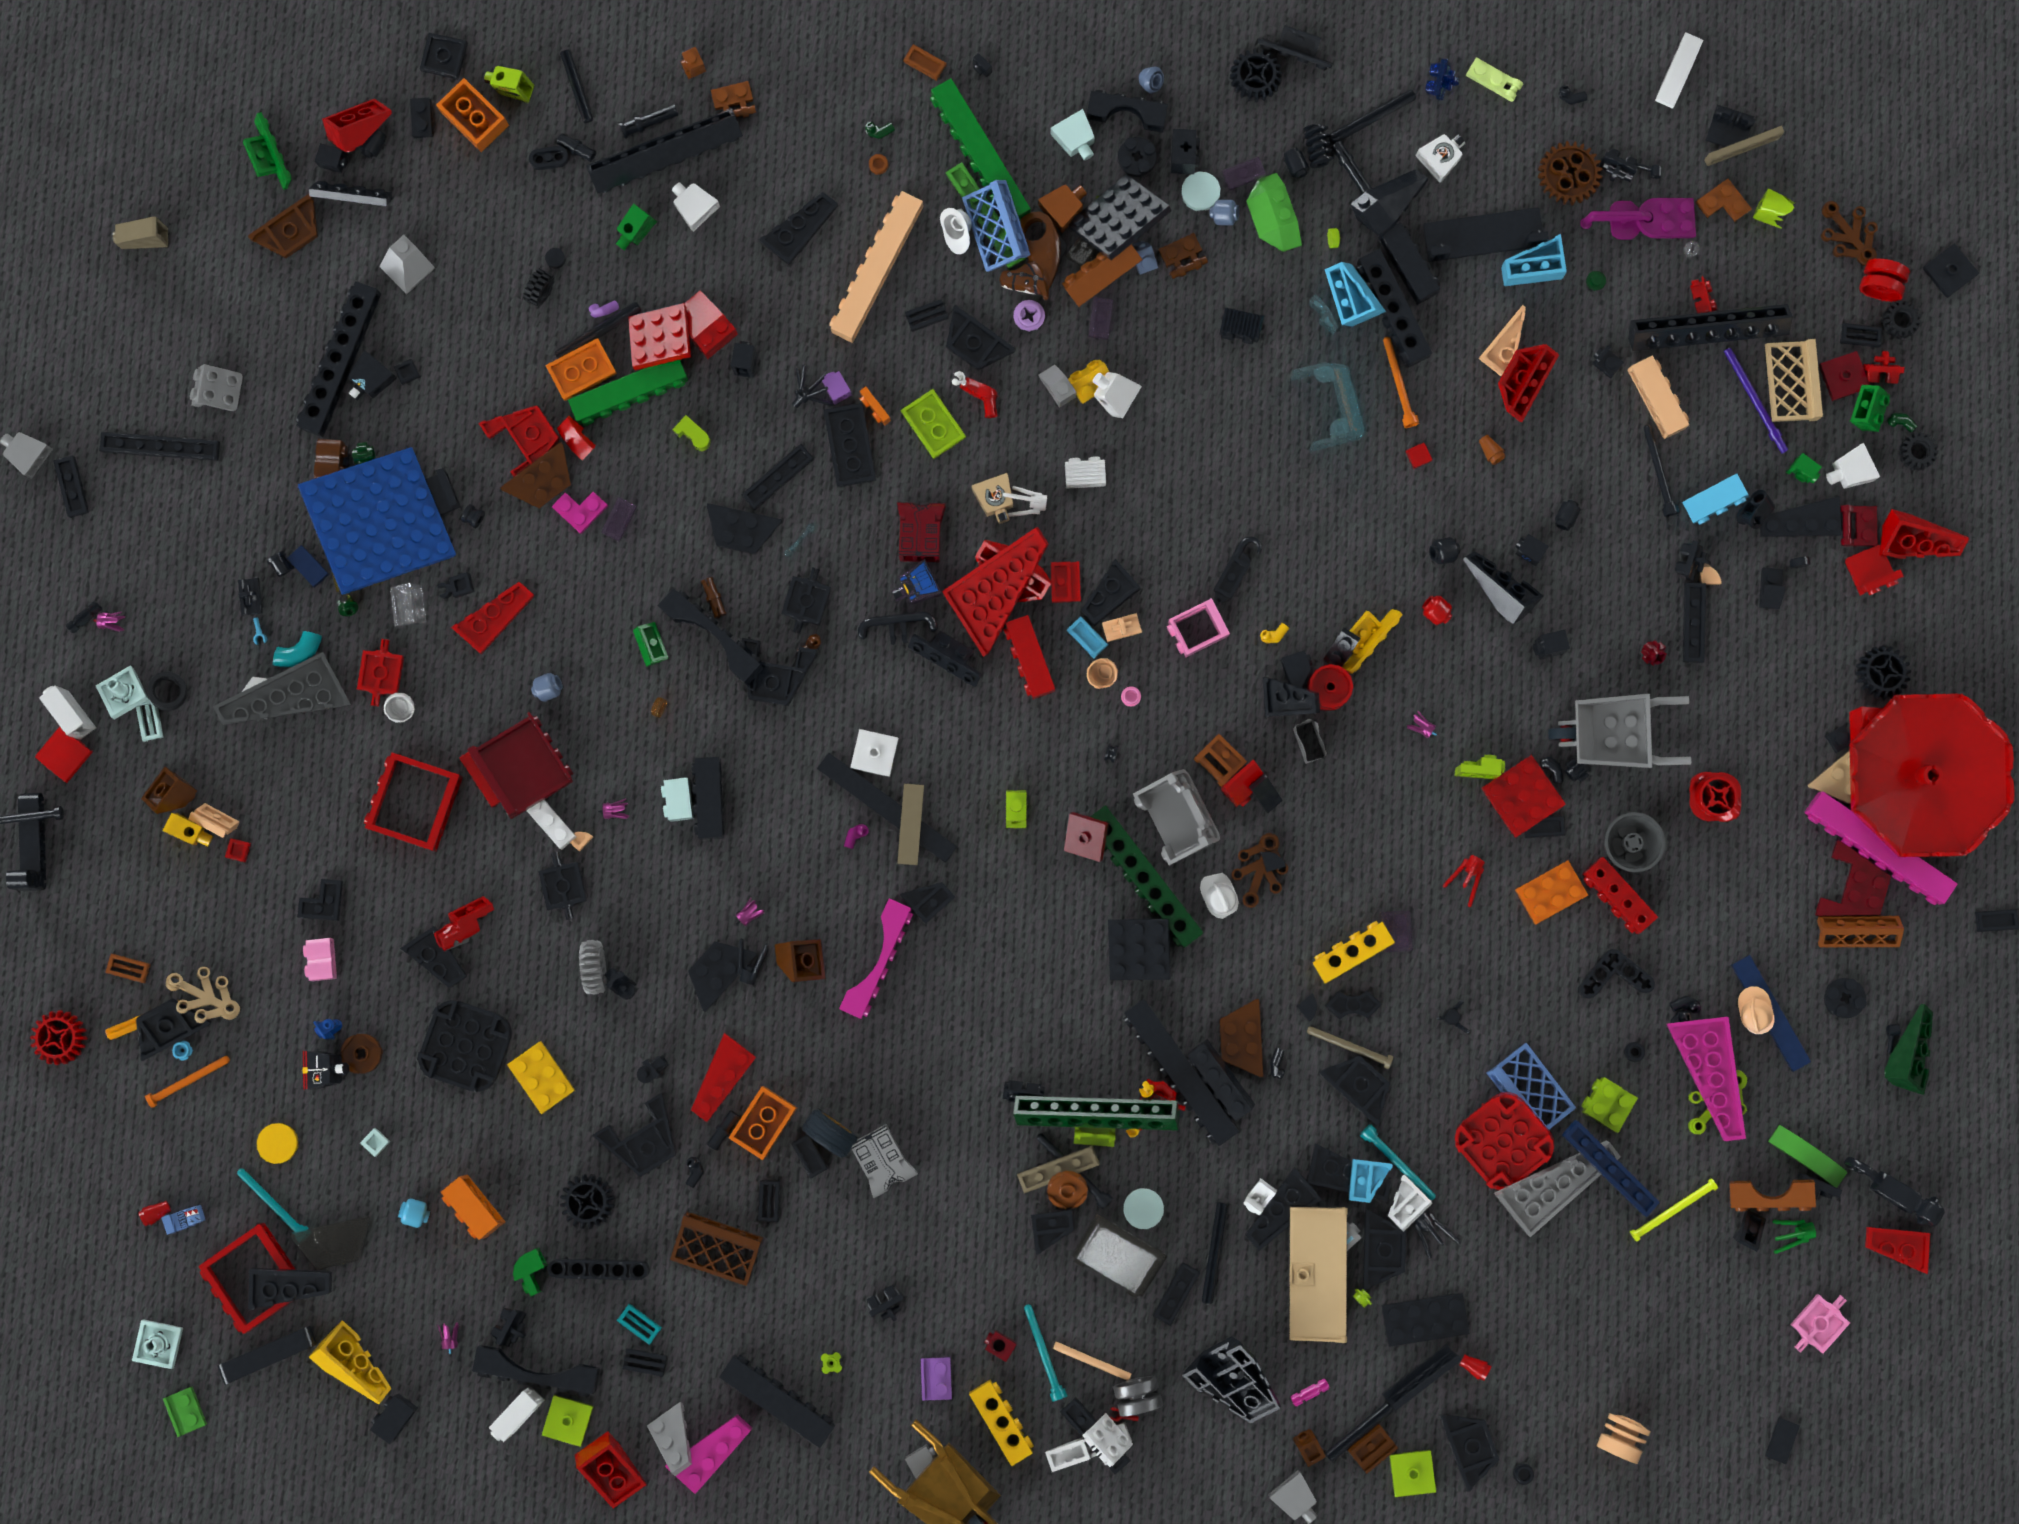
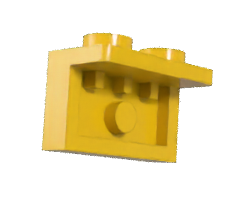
[1068,360,1109,404]

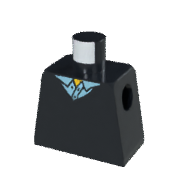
[348,350,397,401]

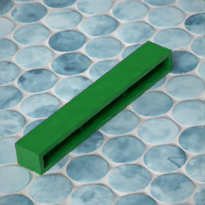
[930,78,1031,221]

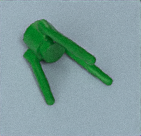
[1772,1220,1816,1254]

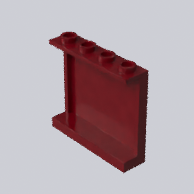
[467,712,573,819]

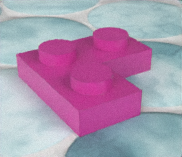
[552,492,608,534]

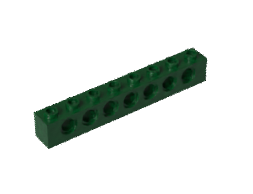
[1090,805,1203,948]
[1013,1096,1180,1130]

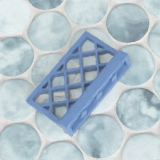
[962,180,1031,272]
[1486,1043,1576,1129]

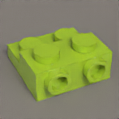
[1455,755,1505,779]
[1581,1077,1638,1133]

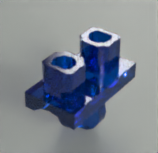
[1425,59,1460,100]

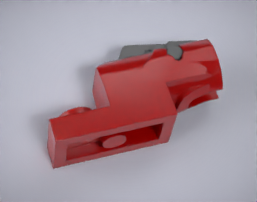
[434,896,494,951]

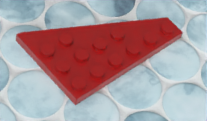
[942,527,1049,657]

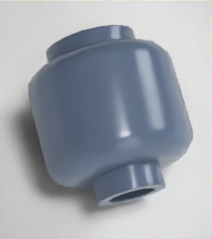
[1210,200,1240,226]
[531,673,563,702]

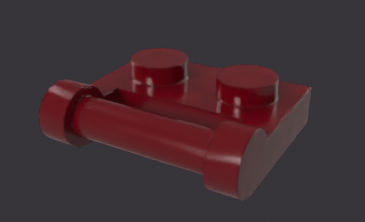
[1840,505,1878,546]

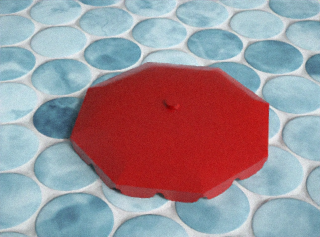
[1849,694,2014,857]

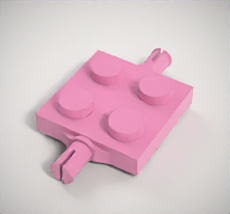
[1790,1294,1850,1353]

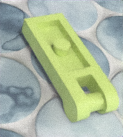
[1466,57,1523,102]

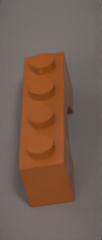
[1730,1180,1816,1212]

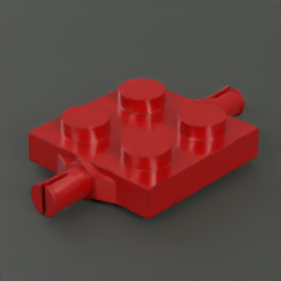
[357,639,404,707]

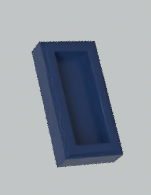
[287,545,329,588]

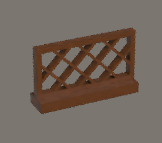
[670,1212,764,1286]

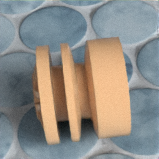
[1597,1413,1651,1464]

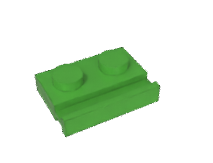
[163,1386,207,1437]

